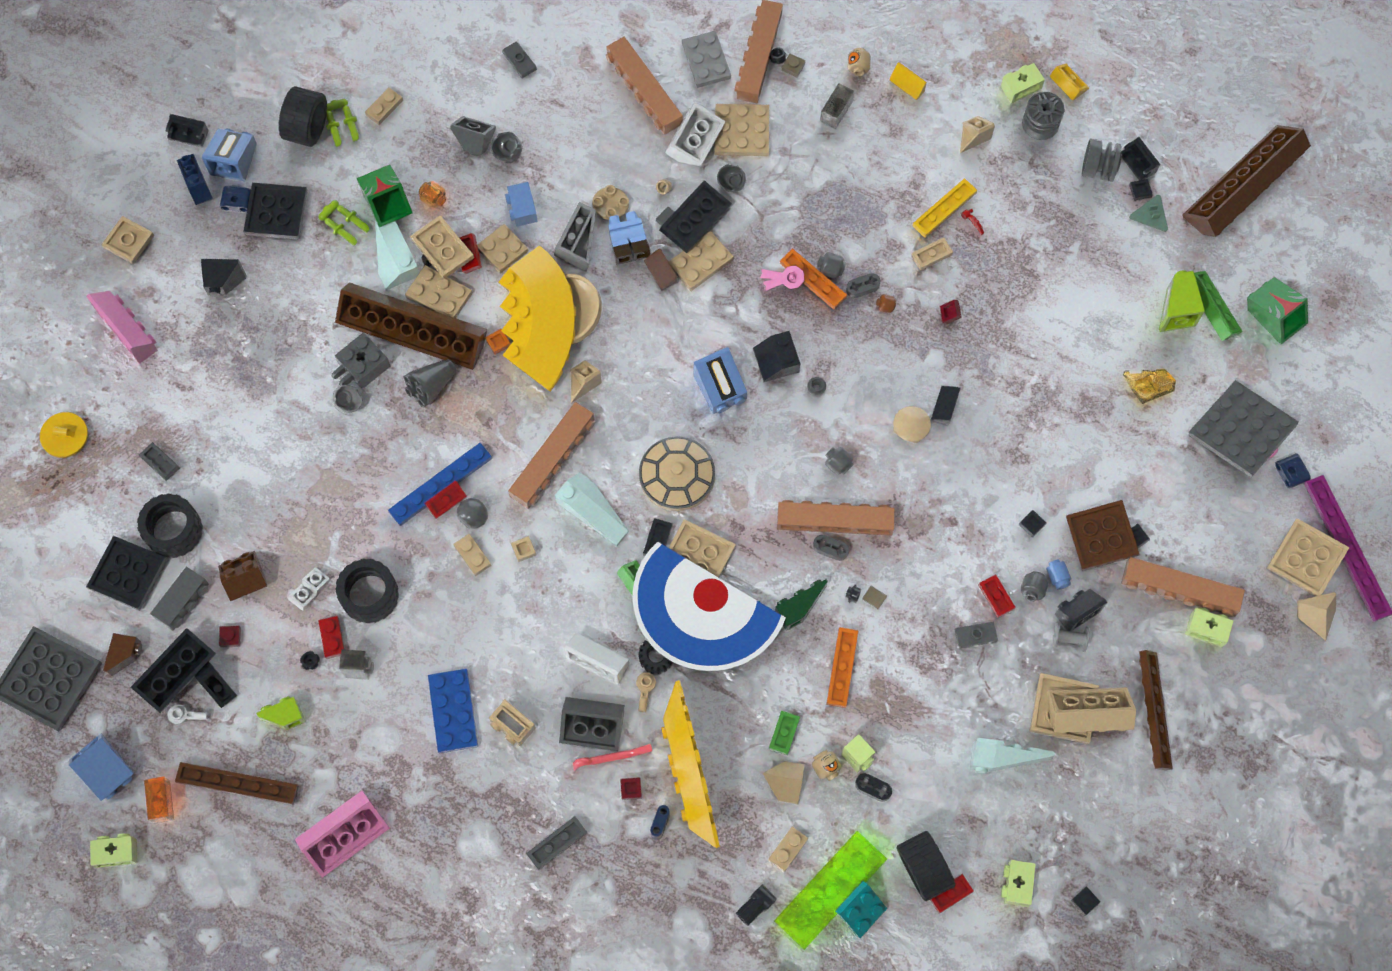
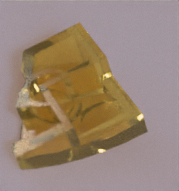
[1123,369,1176,404]

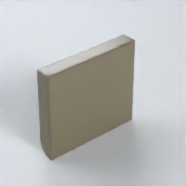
[862,586,887,609]

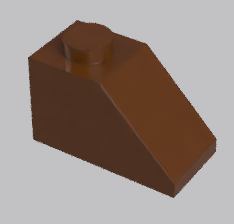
[103,633,142,676]

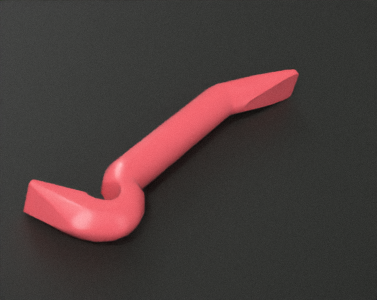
[573,744,652,771]

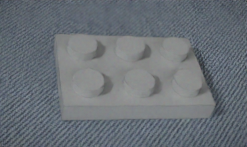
[682,31,731,88]

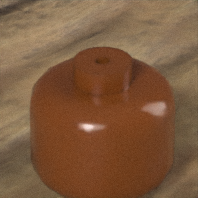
[876,294,896,313]

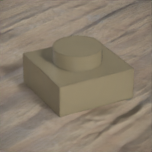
[781,53,806,78]

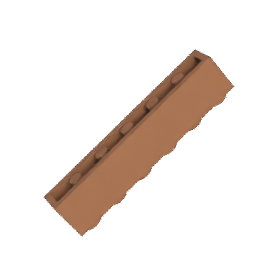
[734,0,783,104]
[606,36,683,135]
[508,402,595,509]
[777,500,894,536]
[1121,557,1245,617]

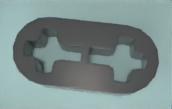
[846,273,881,298]
[813,535,849,561]

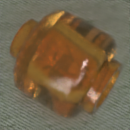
[419,181,446,208]

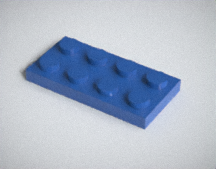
[428,669,478,754]

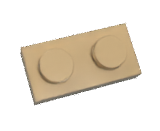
[365,87,403,125]
[911,238,953,271]
[453,534,492,576]
[768,827,808,872]

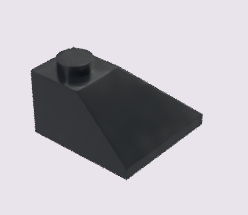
[201,259,246,297]

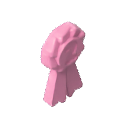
[760,266,805,291]

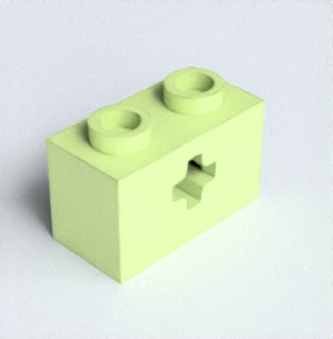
[1001,63,1045,103]
[1185,608,1234,647]
[841,734,875,773]
[90,834,137,868]
[1001,860,1035,907]

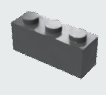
[150,566,209,631]

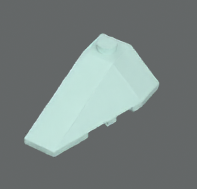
[375,221,419,290]
[555,472,629,546]
[970,738,1055,774]

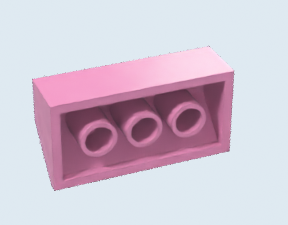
[86,291,158,364]
[295,791,390,878]

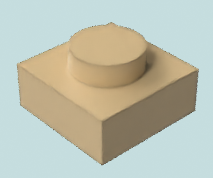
[511,536,536,562]

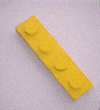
[912,178,977,238]

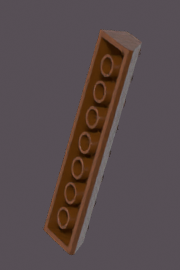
[1182,125,1311,237]
[335,282,487,370]

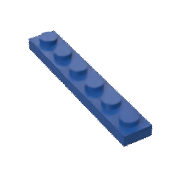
[388,443,492,526]

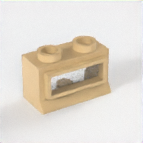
[489,699,536,746]

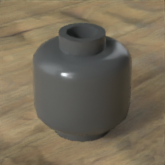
[817,252,846,279]
[825,447,853,475]
[1021,571,1048,602]

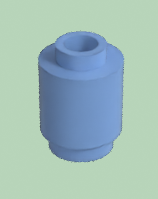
[1046,559,1071,590]

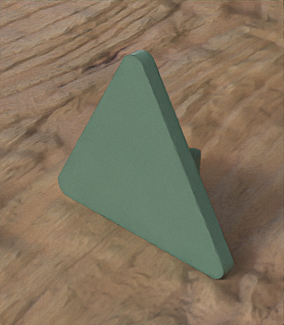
[1129,195,1168,232]

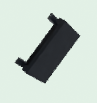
[165,114,209,147]
[1121,137,1160,180]

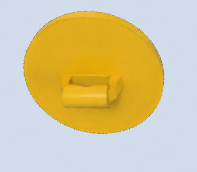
[40,412,88,458]

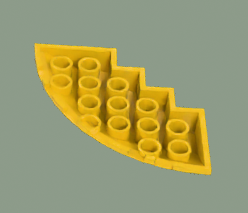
[498,245,576,392]
[661,680,720,848]

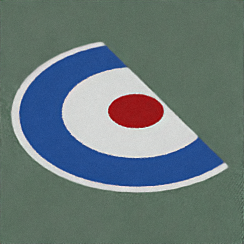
[633,542,786,671]

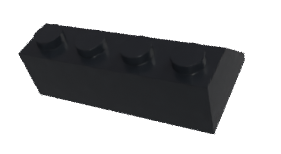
[131,628,216,714]

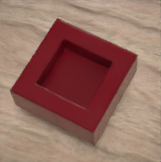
[940,299,962,324]
[219,626,241,647]
[620,777,642,800]

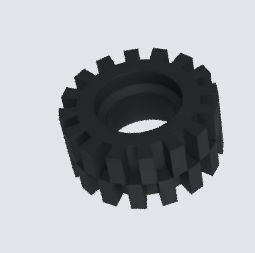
[638,640,673,674]

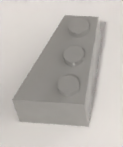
[554,202,596,272]

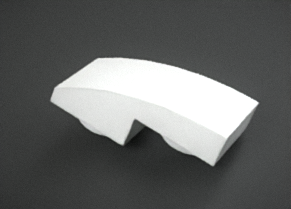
[288,567,330,611]

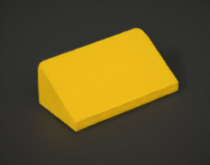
[890,62,927,100]
[1050,63,1089,100]

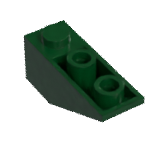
[775,579,828,631]

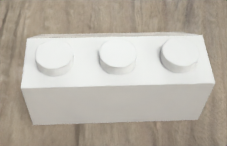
[665,103,725,166]
[564,633,629,685]

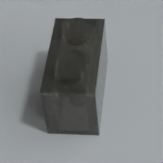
[820,83,854,129]
[339,649,374,680]

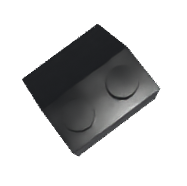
[753,331,801,382]
[1055,589,1108,631]

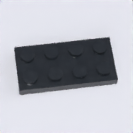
[659,180,732,253]

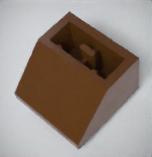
[218,551,267,602]

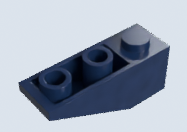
[177,154,213,205]

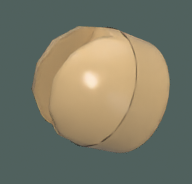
[656,179,672,195]

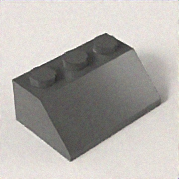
[559,697,625,751]

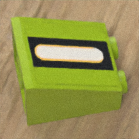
[1159,270,1205,332]

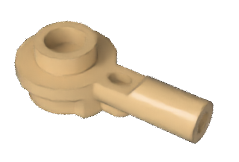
[636,672,656,712]

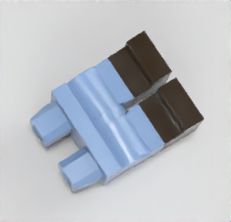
[608,211,651,265]

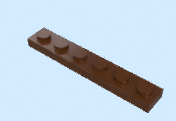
[1139,650,1173,771]
[175,762,299,806]

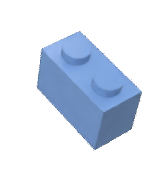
[505,182,538,227]

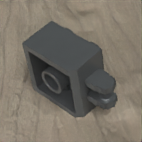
[331,332,391,388]

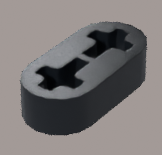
[855,773,892,802]

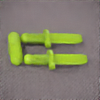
[326,99,359,147]
[318,200,370,246]

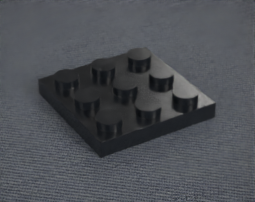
[243,182,308,240]
[86,535,167,611]

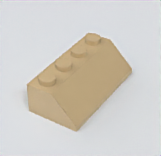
[1048,687,1136,734]

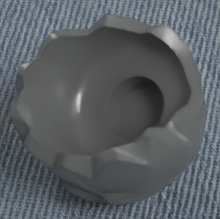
[491,132,522,163]

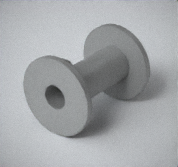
[1053,622,1089,652]

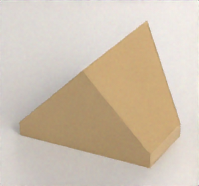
[960,116,995,153]
[570,360,602,403]
[1297,592,1336,641]
[763,761,804,805]

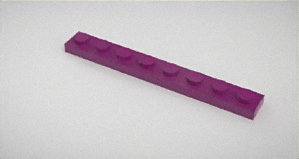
[1304,475,1392,622]

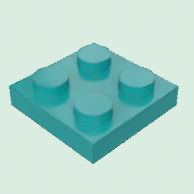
[836,881,888,938]

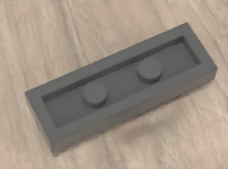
[526,816,587,870]

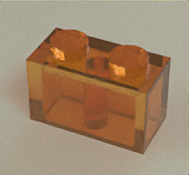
[144,776,174,824]

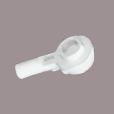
[167,705,209,725]

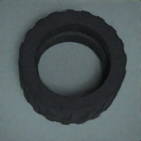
[278,86,327,147]
[137,493,203,558]
[335,559,399,623]
[896,831,956,901]

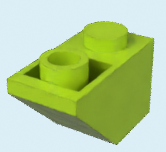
[256,696,306,730]

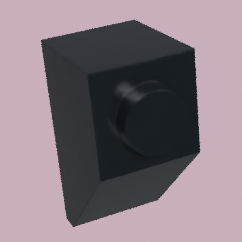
[195,662,237,708]

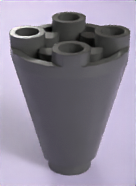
[403,359,456,408]

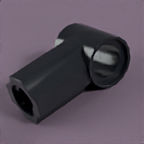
[736,884,777,926]

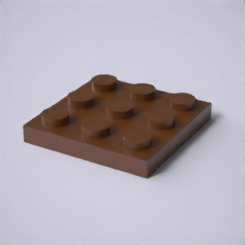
[1066,500,1139,571]

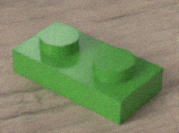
[769,711,800,756]

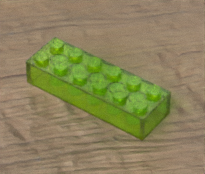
[773,831,887,952]

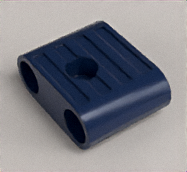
[220,186,251,212]
[1275,453,1311,489]
[650,805,670,840]

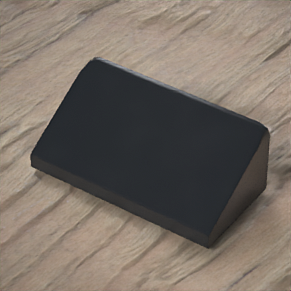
[931,386,960,425]

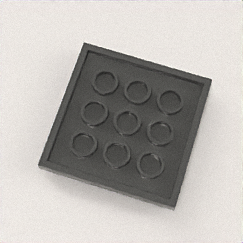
[1188,380,1299,478]
[0,626,102,732]

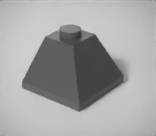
[450,116,496,156]

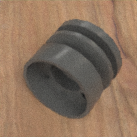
[1022,92,1065,140]
[1082,138,1122,182]

